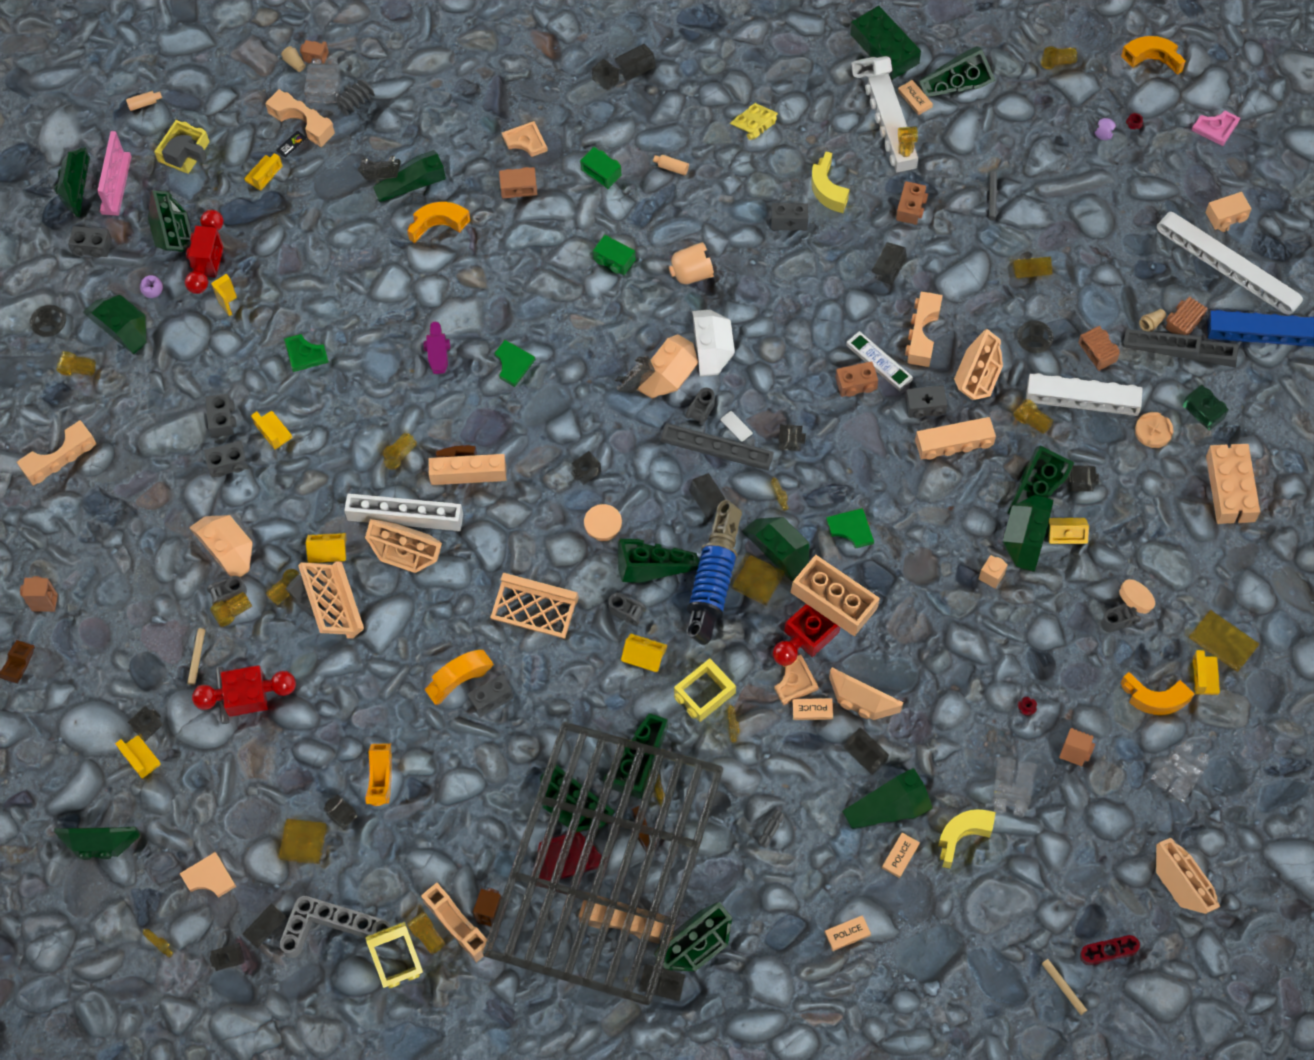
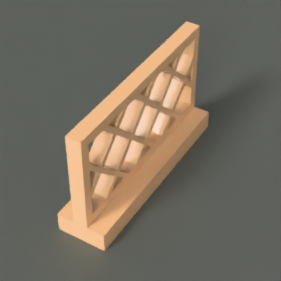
[298,562,364,638]
[490,573,579,639]

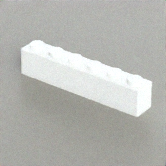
[865,73,918,173]
[1026,373,1143,416]
[344,494,463,531]

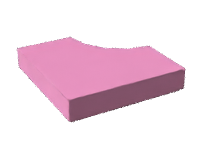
[1191,111,1240,146]

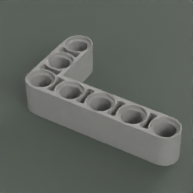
[280,896,391,958]

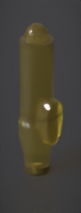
[771,477,789,511]
[727,705,739,743]
[652,772,667,809]
[142,929,174,958]

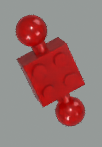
[185,210,224,294]
[772,604,840,666]
[192,665,296,717]

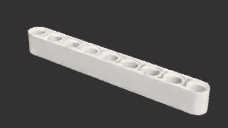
[1157,212,1303,315]

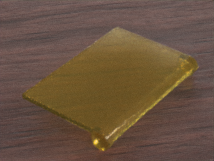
[1188,610,1260,672]

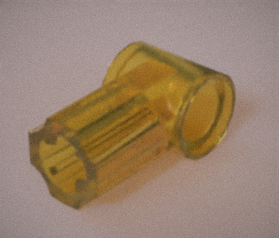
[1041,46,1077,70]
[898,126,918,157]
[56,351,96,376]
[1013,399,1054,434]
[383,433,417,470]
[265,569,300,606]
[210,592,252,627]
[406,911,445,955]

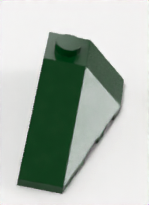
[842,768,933,829]

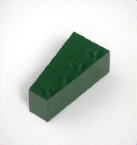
[603,713,668,799]

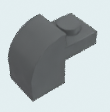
[162,135,207,168]
[285,575,329,618]

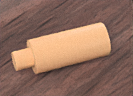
[126,91,162,111]
[653,155,689,176]

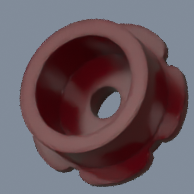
[1126,113,1143,130]
[1018,697,1037,716]

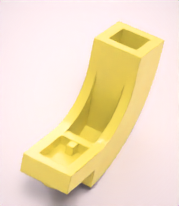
[811,152,850,213]
[938,810,996,869]

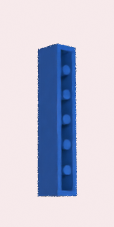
[1207,310,1314,347]

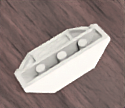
[692,310,735,377]

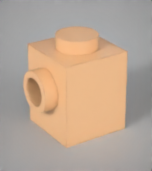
[979,555,1008,589]

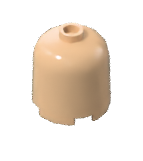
[669,242,714,285]

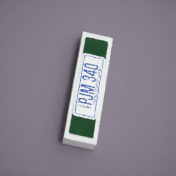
[846,331,913,391]

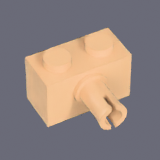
[1205,192,1252,232]

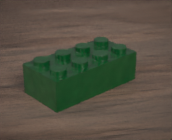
[850,5,921,80]

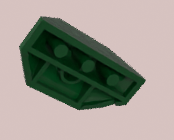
[55,147,90,217]
[148,190,192,252]
[83,295,147,355]
[1003,495,1054,572]
[742,517,810,582]
[540,762,615,833]
[54,827,140,860]
[654,901,732,972]

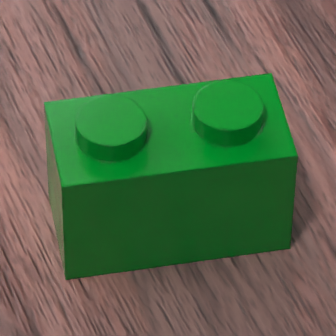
[580,147,622,189]
[593,234,636,276]

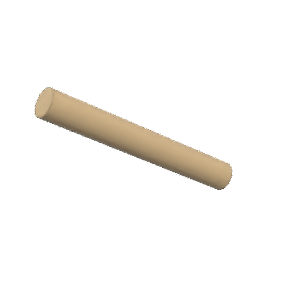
[187,628,205,686]
[1042,959,1088,1015]

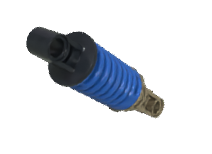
[687,500,742,645]

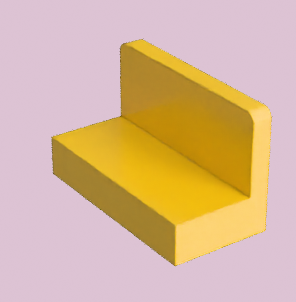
[244,153,283,191]
[211,274,237,316]
[251,411,292,450]
[1048,518,1089,544]
[306,533,347,563]
[621,633,667,672]
[1193,650,1220,695]
[115,735,161,779]

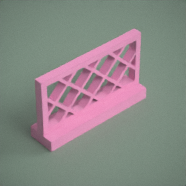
[98,131,132,216]

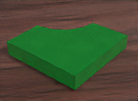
[284,334,329,372]
[494,340,536,387]
[826,508,874,549]

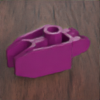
[424,322,451,374]

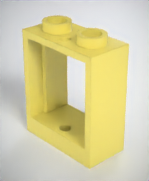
[154,120,209,174]
[674,658,736,722]
[365,922,423,988]

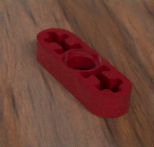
[1080,935,1140,965]

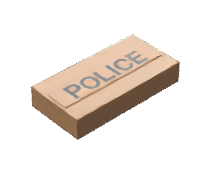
[898,80,933,115]
[792,698,833,720]
[882,833,920,878]
[824,915,871,951]

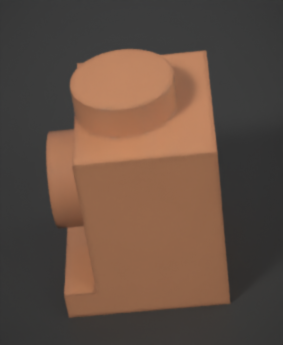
[300,40,329,66]

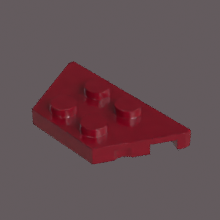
[532,832,608,888]

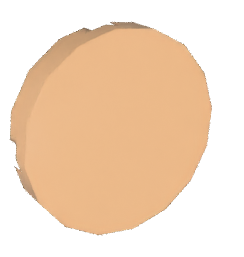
[1135,412,1173,448]
[584,504,622,541]
[1119,579,1155,614]

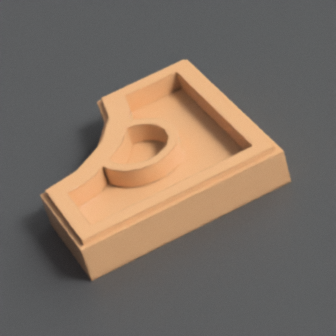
[502,121,548,157]
[774,654,819,705]
[180,852,236,898]

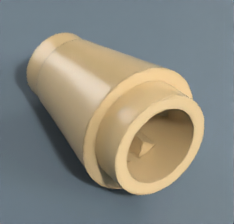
[281,46,306,72]
[1139,309,1166,332]

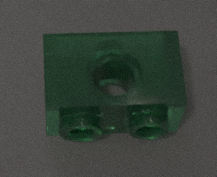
[1182,384,1229,431]

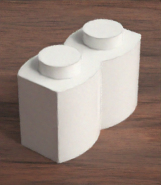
[851,56,892,78]

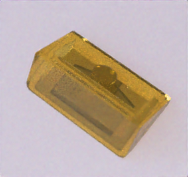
[1013,256,1053,278]

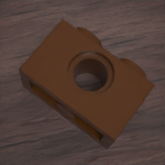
[473,888,505,929]

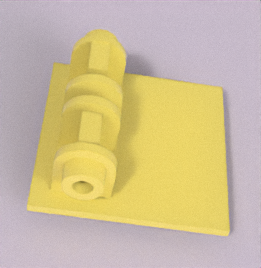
[730,103,778,140]

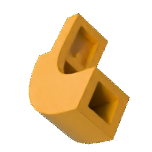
[1121,36,1186,75]
[407,202,471,243]
[425,650,494,705]
[1120,672,1195,715]
[365,743,392,806]

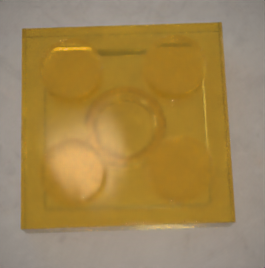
[732,555,785,606]
[279,819,327,864]

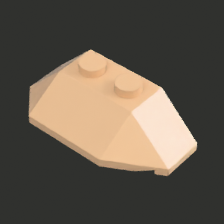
[954,329,1003,400]
[636,334,698,398]
[189,515,253,577]
[365,519,442,573]
[829,667,903,720]
[1156,838,1220,914]

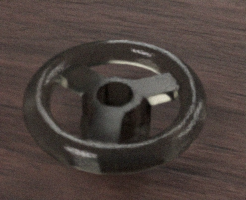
[30,305,66,337]
[1017,321,1054,353]

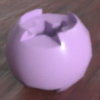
[1095,118,1116,141]
[140,275,163,298]

